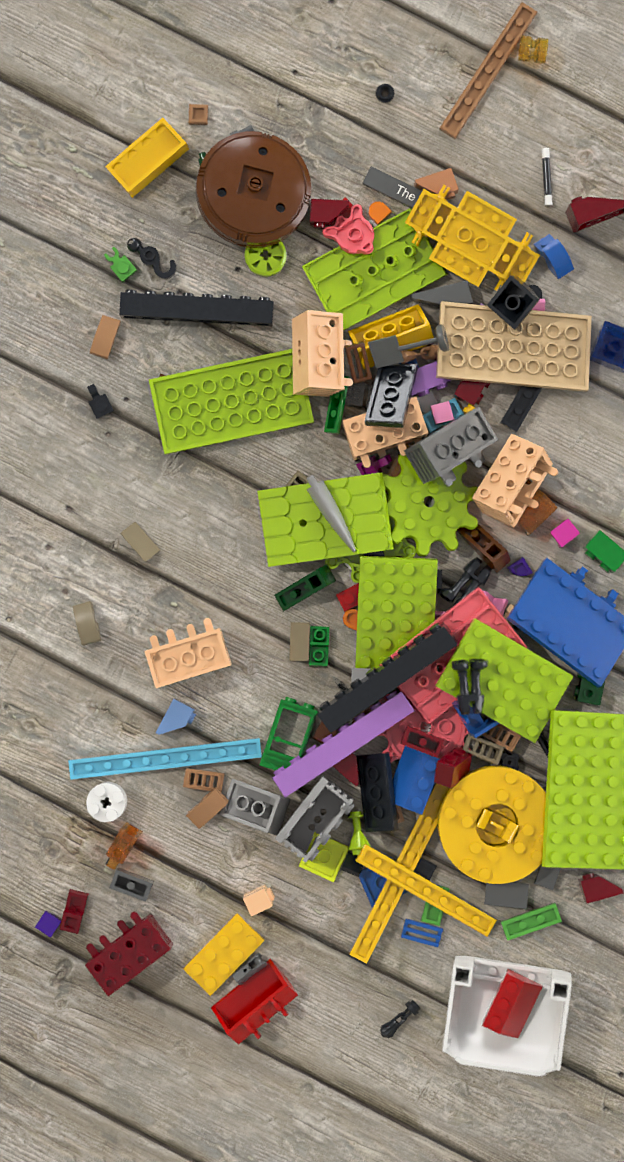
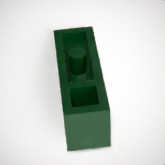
[274,564,336,612]

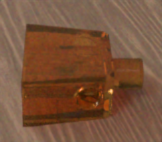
[105,822,143,869]

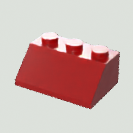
[482,969,543,1038]

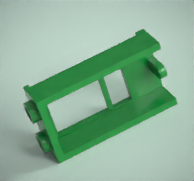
[259,697,318,771]

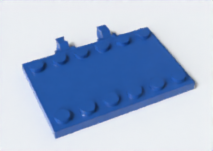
[506,558,624,688]

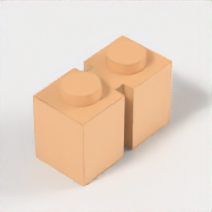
[243,884,275,916]

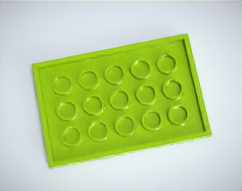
[355,556,438,669]
[435,618,574,743]

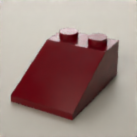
[565,196,624,233]

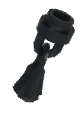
[380,1000,421,1039]

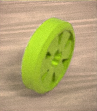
[245,241,287,277]

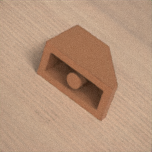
[414,168,459,200]

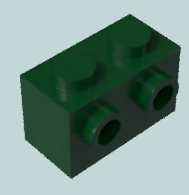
[573,672,606,706]

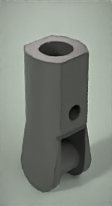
[232,953,267,985]

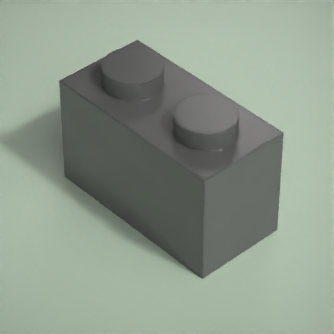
[109,867,154,902]

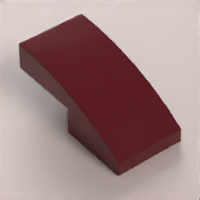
[59,889,89,934]

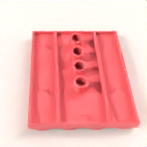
[379,587,527,724]

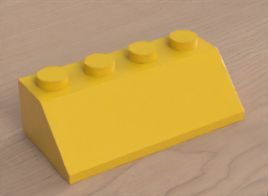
[348,304,434,369]

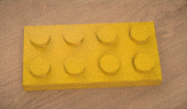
[183,913,265,996]

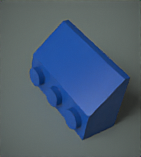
[392,746,440,815]

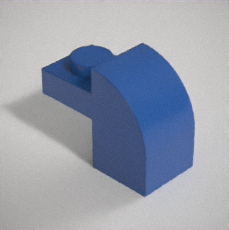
[534,234,574,280]

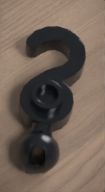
[127,238,176,279]

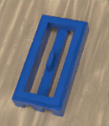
[401,918,443,947]

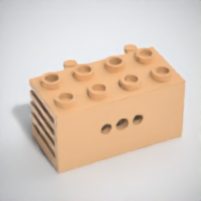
[292,310,353,397]
[342,397,428,468]
[472,434,558,528]
[145,618,232,688]

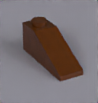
[457,524,511,573]

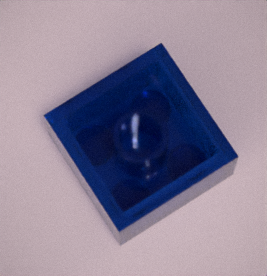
[590,321,624,373]

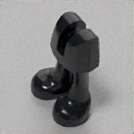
[438,557,492,606]
[452,659,488,715]

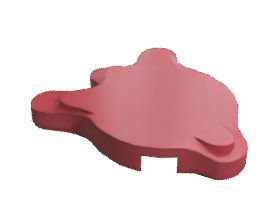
[322,204,374,255]

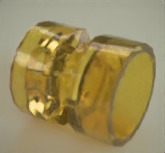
[518,35,548,64]

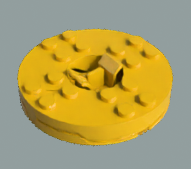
[438,766,546,884]

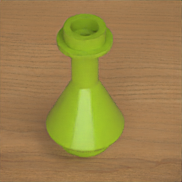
[348,811,371,855]

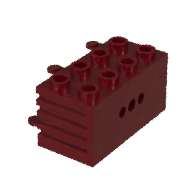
[85,911,173,997]

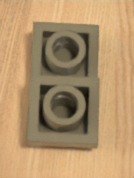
[72,601,101,646]

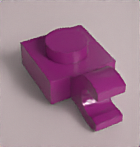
[356,454,393,475]

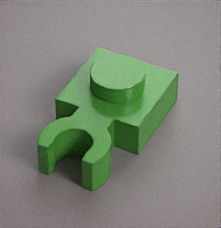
[104,247,137,283]

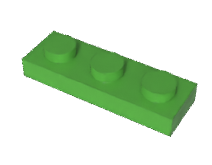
[500,902,562,941]

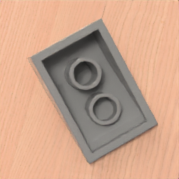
[220,779,290,835]

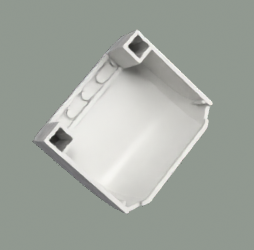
[442,956,572,1076]

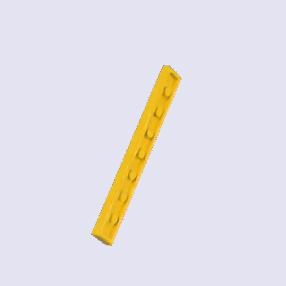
[355,844,497,937]

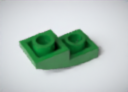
[309,626,330,668]

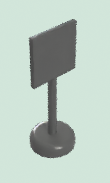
[368,324,449,369]

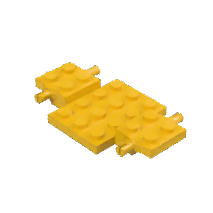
[405,184,540,291]

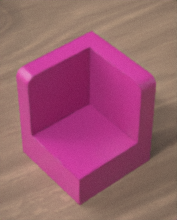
[550,519,580,548]

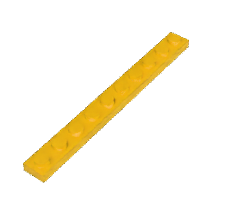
[349,783,449,963]

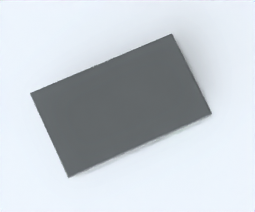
[484,882,529,909]

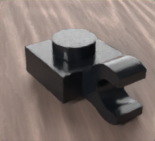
[87,384,114,419]

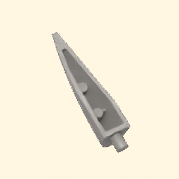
[306,475,356,552]

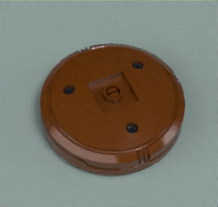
[195,131,311,248]

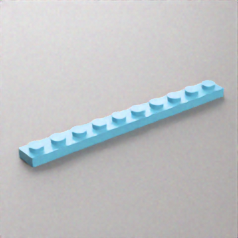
[68,738,262,780]

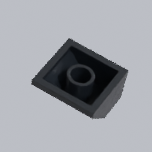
[487,275,540,330]

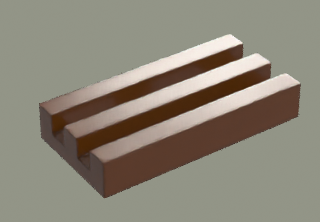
[344,341,372,384]

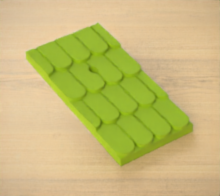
[302,208,448,331]
[257,472,394,567]

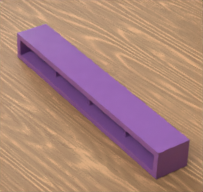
[272,691,414,797]

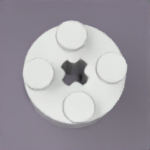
[86,782,127,822]

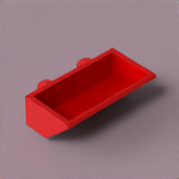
[211,958,298,1045]

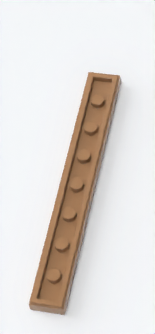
[439,2,537,139]

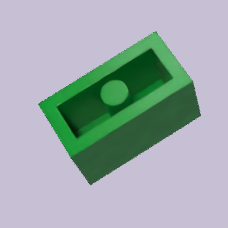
[583,530,624,573]

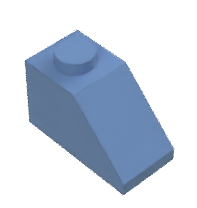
[156,698,196,735]

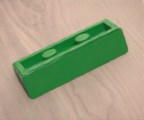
[324,376,350,435]

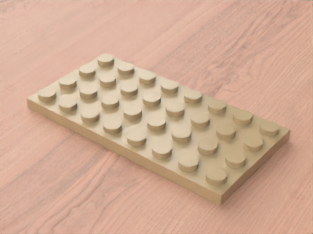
[436,301,592,392]

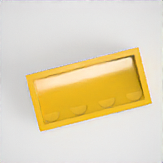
[105,118,189,198]

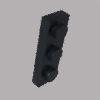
[500,386,542,432]

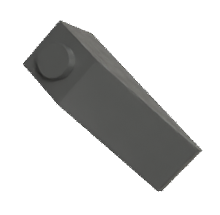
[411,280,473,307]

